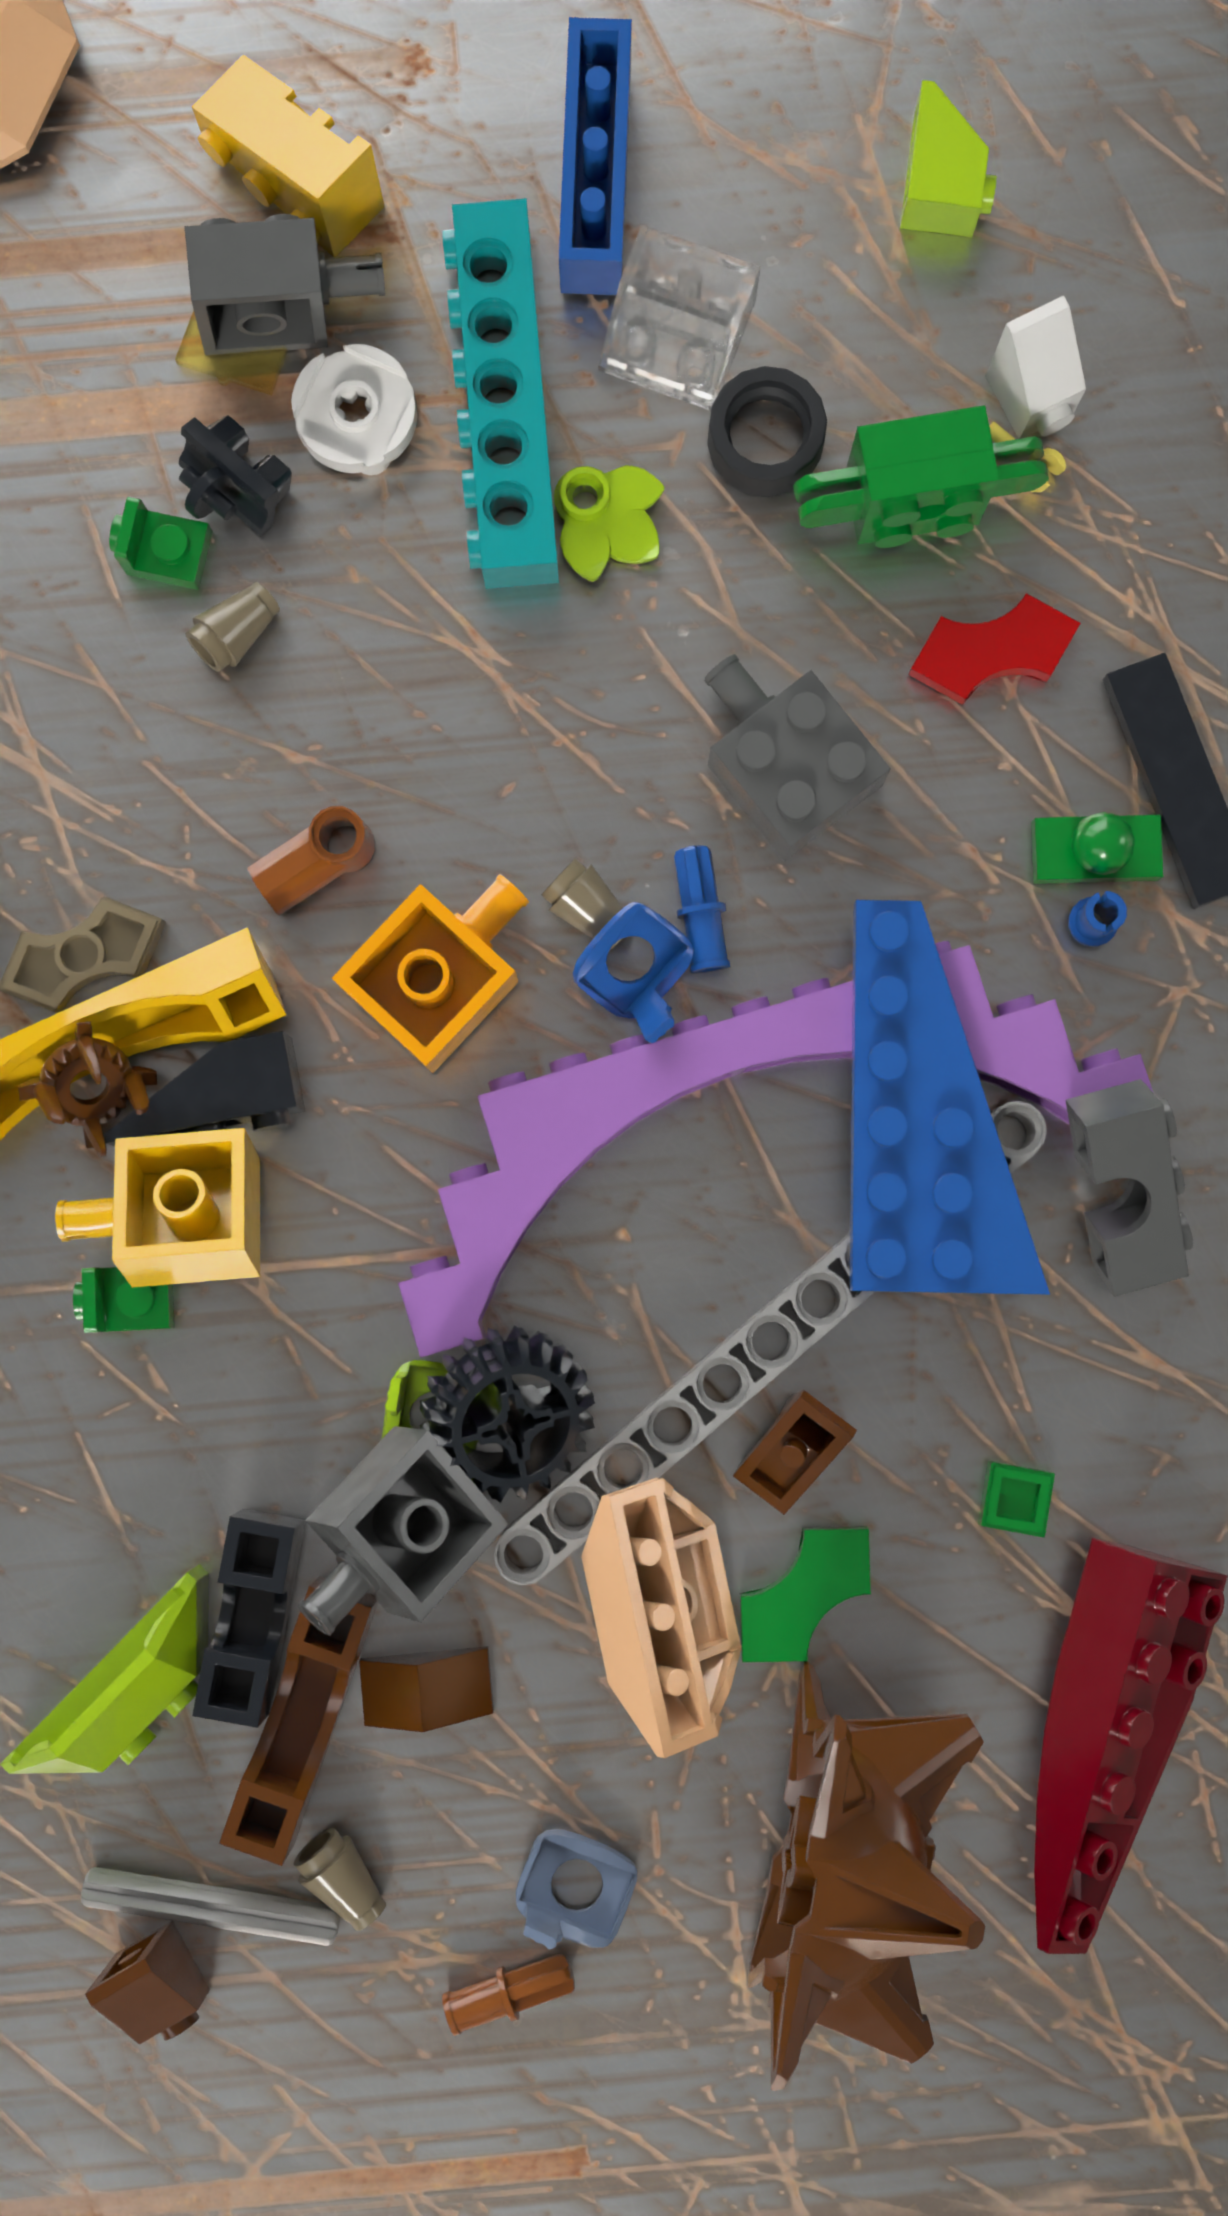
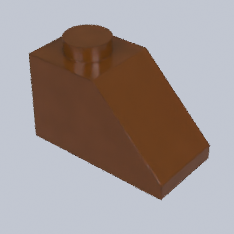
[85,1921,210,2045]

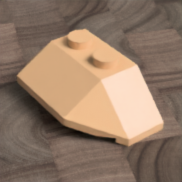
[0,0,80,169]
[581,1478,741,1759]

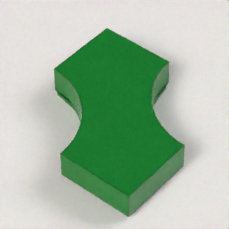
[740,1527,871,1662]

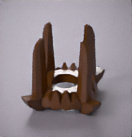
[18,1021,157,1157]

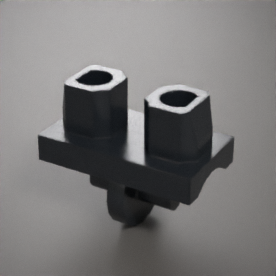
[179,415,292,536]

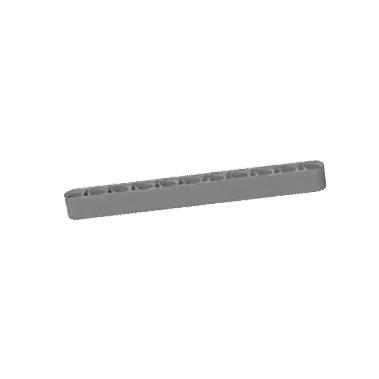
[494,1101,1047,1586]

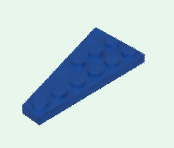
[850,900,1050,1295]

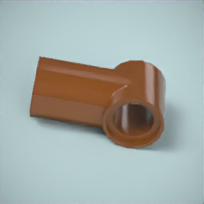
[247,806,375,916]

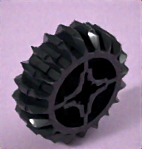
[419,1325,595,1503]

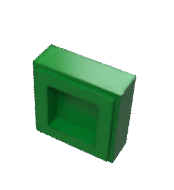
[977,1460,1055,1538]

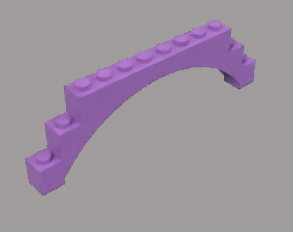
[398,941,1153,1358]

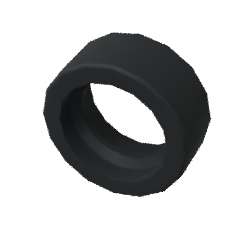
[707,366,827,497]

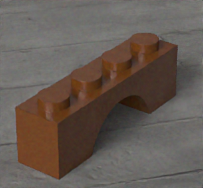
[219,1576,378,1866]

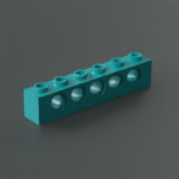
[442,198,559,589]

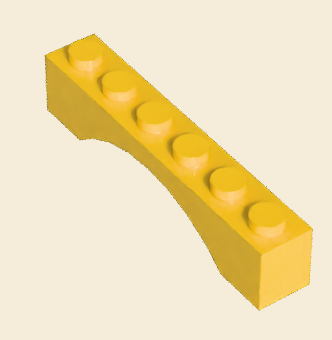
[0,927,286,1141]

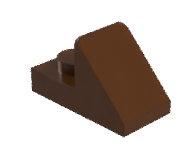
[733,1390,857,1515]

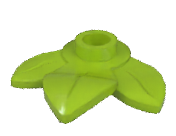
[554,465,664,582]

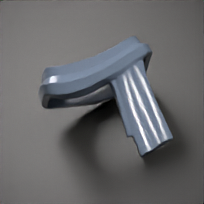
[516,1829,637,1949]

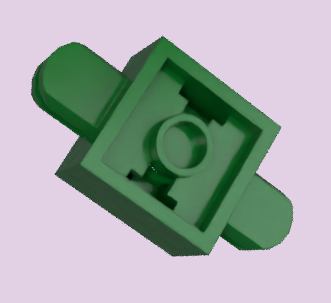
[793,405,1049,548]

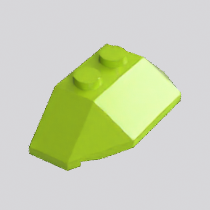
[0,1564,209,1774]

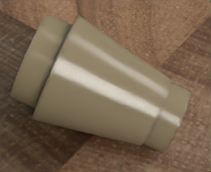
[185,582,280,672]
[541,858,623,951]
[293,1828,386,1931]

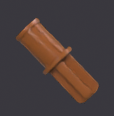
[442,1954,575,2036]

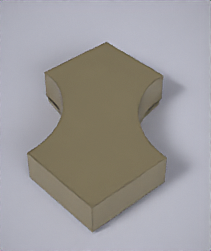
[0,896,166,1013]

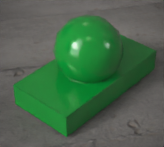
[1031,812,1164,884]

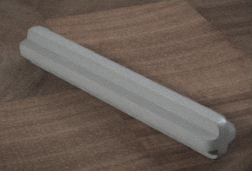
[81,1867,340,1946]

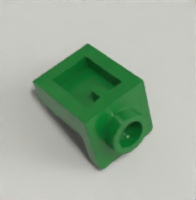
[109,496,213,590]
[73,1267,175,1333]

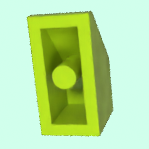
[900,80,997,237]

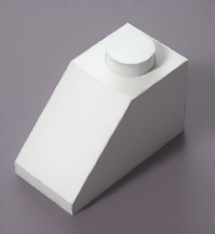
[985,295,1086,439]

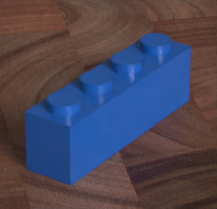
[559,17,632,295]

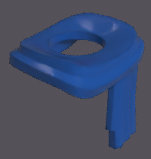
[572,902,693,1043]

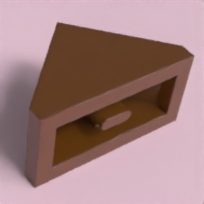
[359,1646,494,1732]

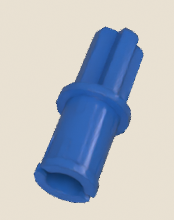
[674,845,730,974]

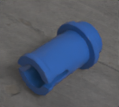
[1068,891,1127,947]

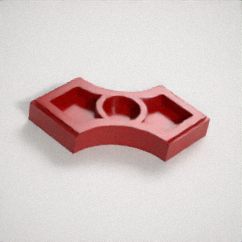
[908,593,1081,705]

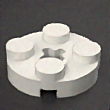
[291,344,418,476]

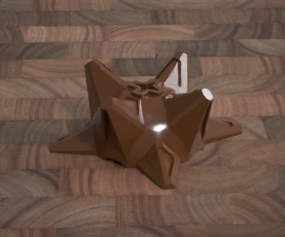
[748,1661,985,2091]

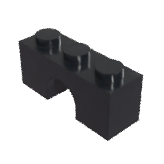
[192,1509,306,1728]

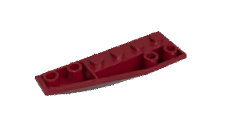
[1034,1538,1228,1954]

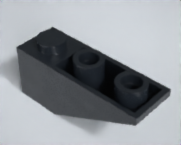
[104,1031,306,1146]

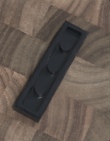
[1102,652,1228,909]

